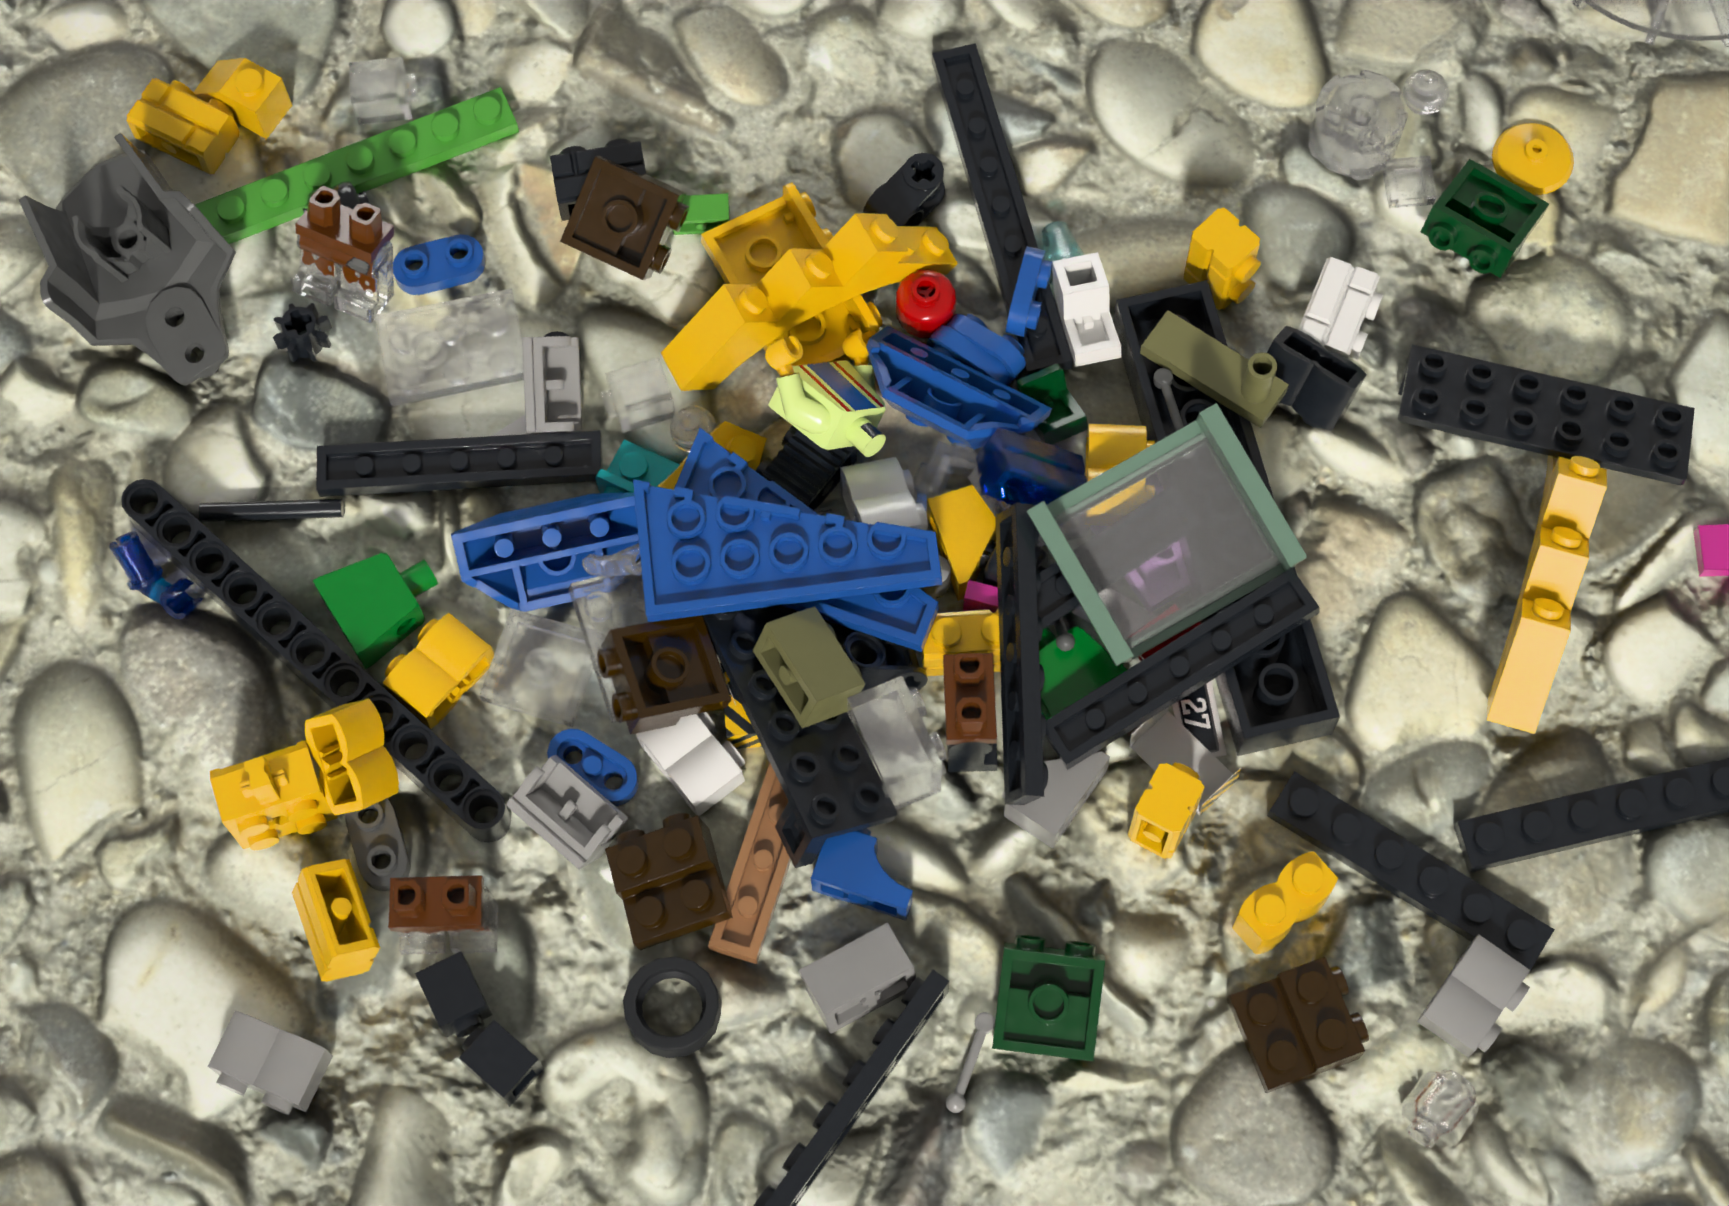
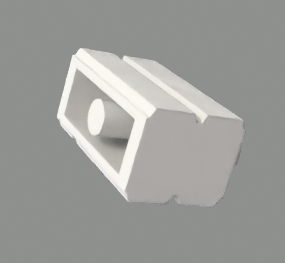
[1298,257,1383,360]

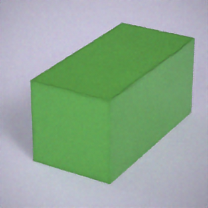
[673,193,730,235]

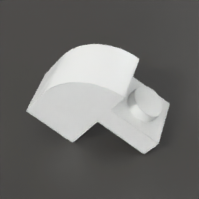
[1052,252,1121,367]

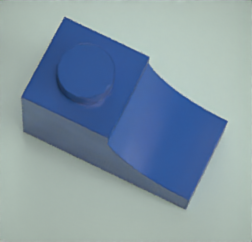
[811,828,913,921]

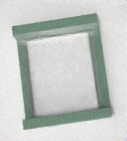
[1027,403,1307,666]

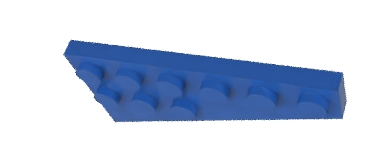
[674,428,939,652]
[633,479,942,622]

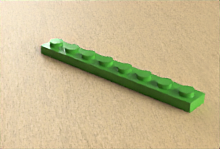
[195,87,519,244]

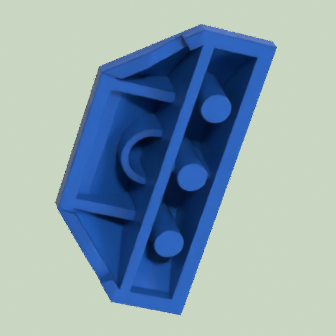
[866,326,1052,450]
[451,492,640,613]

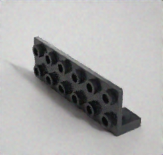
[1398,344,1695,486]
[702,605,897,868]

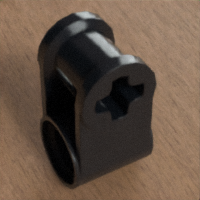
[863,153,945,226]
[841,631,928,696]

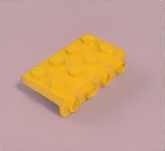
[701,182,883,375]

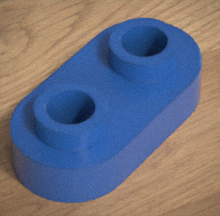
[392,234,486,295]
[1006,246,1052,337]
[945,314,1026,381]
[926,325,1012,386]
[547,729,639,806]

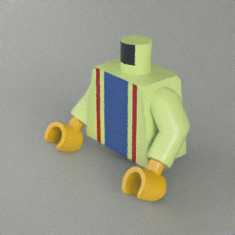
[765,329,886,457]

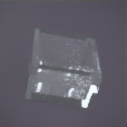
[847,676,947,810]

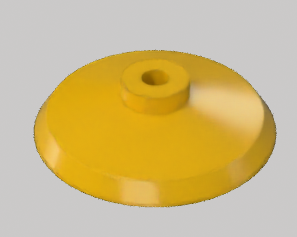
[1492,123,1574,195]

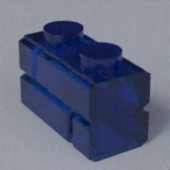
[976,428,1087,506]

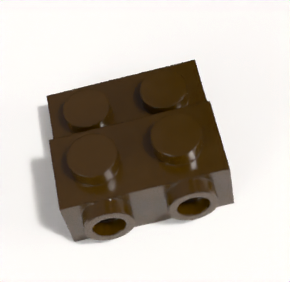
[560,156,689,280]
[597,615,732,735]
[605,813,733,951]
[1227,957,1369,1093]

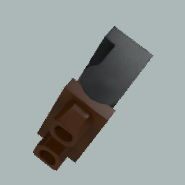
[943,653,998,772]

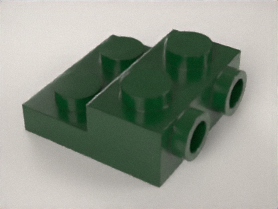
[1420,159,1549,278]
[992,935,1105,1061]

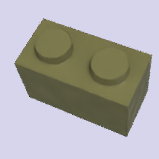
[753,606,866,729]

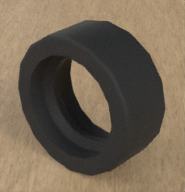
[623,956,721,1058]

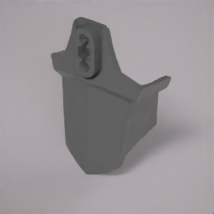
[19,133,236,385]

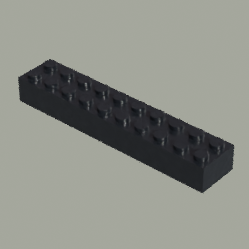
[1113,280,1340,756]

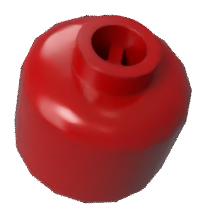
[896,270,956,338]

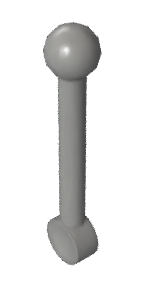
[946,1012,995,1113]

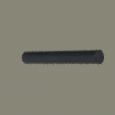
[199,499,344,522]

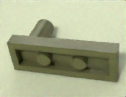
[1140,310,1289,428]

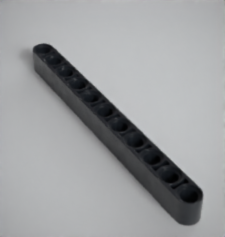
[121,479,511,843]

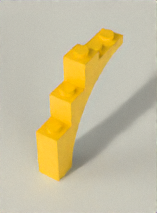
[661,213,958,391]
[1486,456,1607,734]

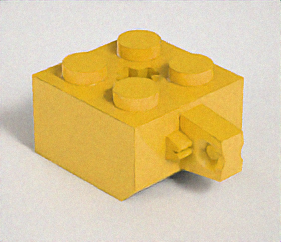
[210,740,338,850]

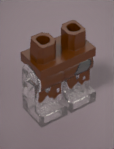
[292,186,394,324]
[388,875,498,955]

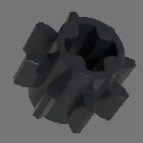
[273,303,332,362]

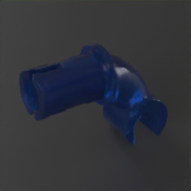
[109,531,203,619]

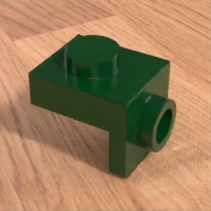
[1017,364,1088,447]

